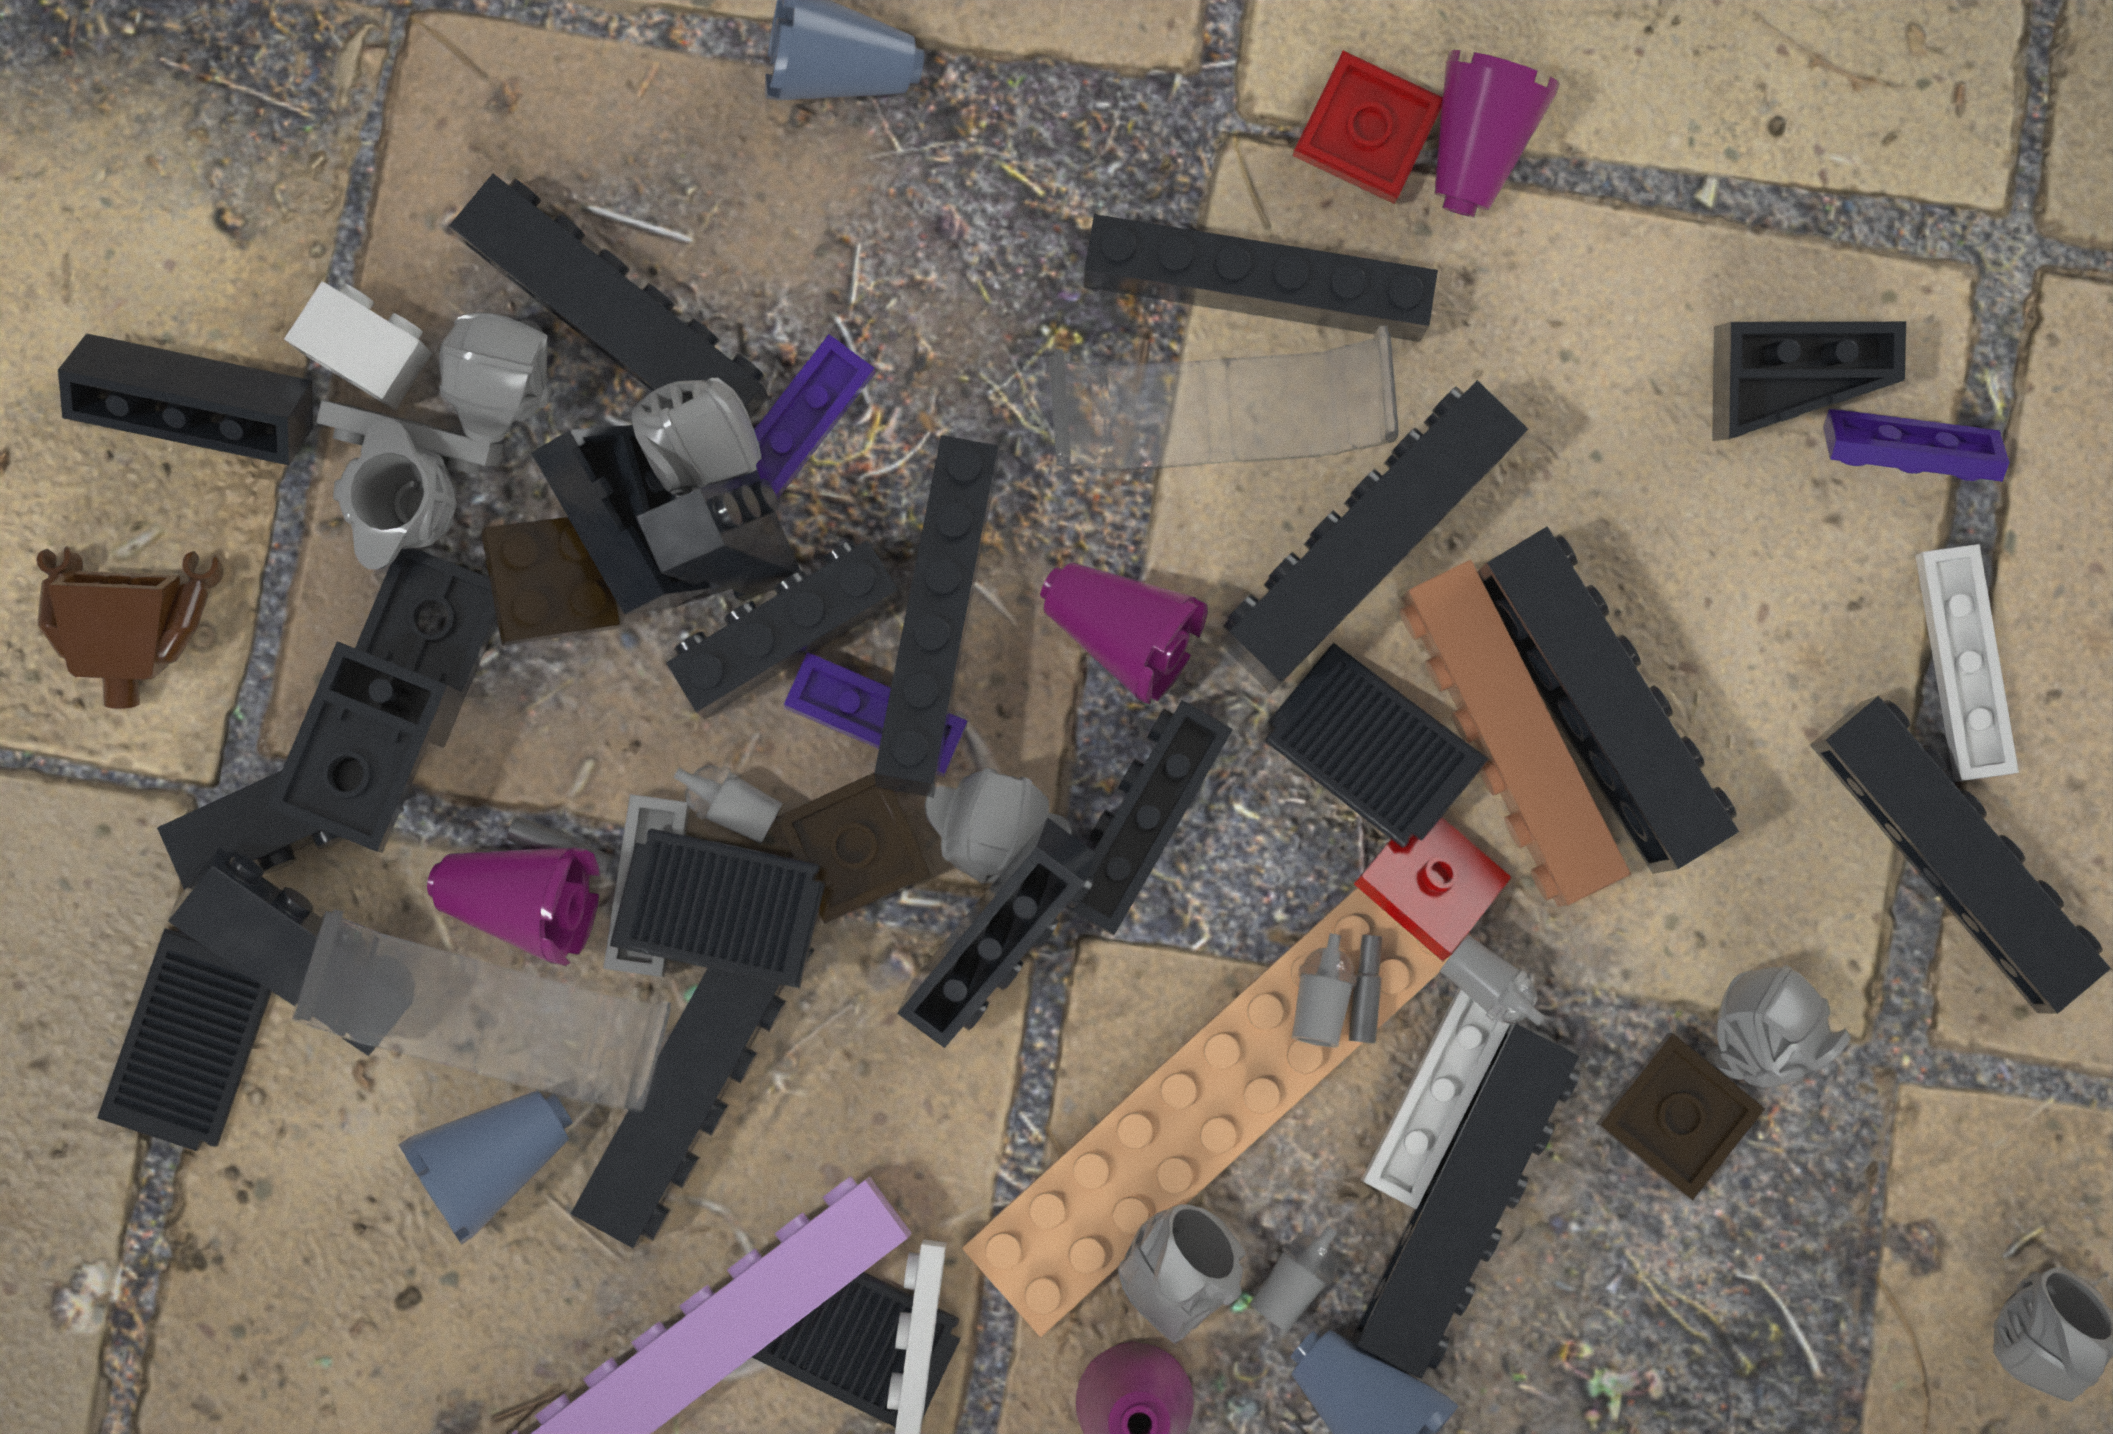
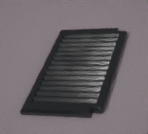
[1265,642,1489,848]
[609,828,825,989]
[97,928,272,1151]
[752,1272,961,1428]

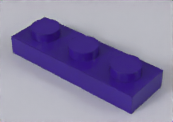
[754,334,876,500]
[1823,408,2010,482]
[783,652,968,777]

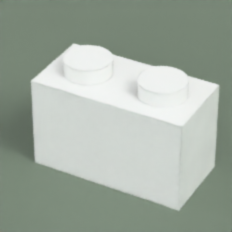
[284,281,432,411]

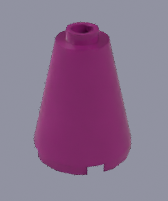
[1434,49,1560,218]
[1040,562,1208,705]
[427,847,600,966]
[1075,1341,1194,1434]

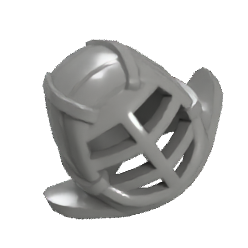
[439,311,552,443]
[632,378,762,497]
[333,419,457,570]
[924,768,1073,884]
[1705,965,1851,1088]
[1118,1204,1246,1344]
[1992,1266,2113,1402]

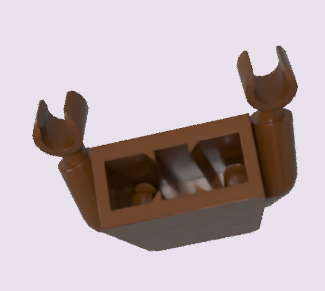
[36,546,224,709]

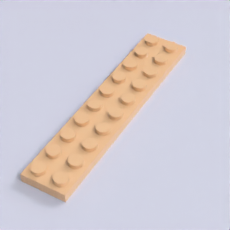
[962,887,1471,1338]

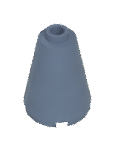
[765,0,924,101]
[398,1090,573,1245]
[1290,1330,1459,1434]

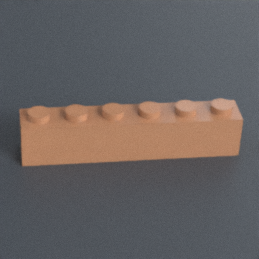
[1399,559,1631,907]

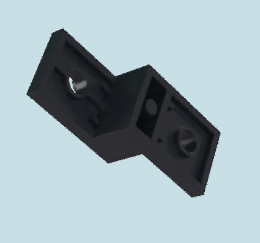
[267,548,497,853]

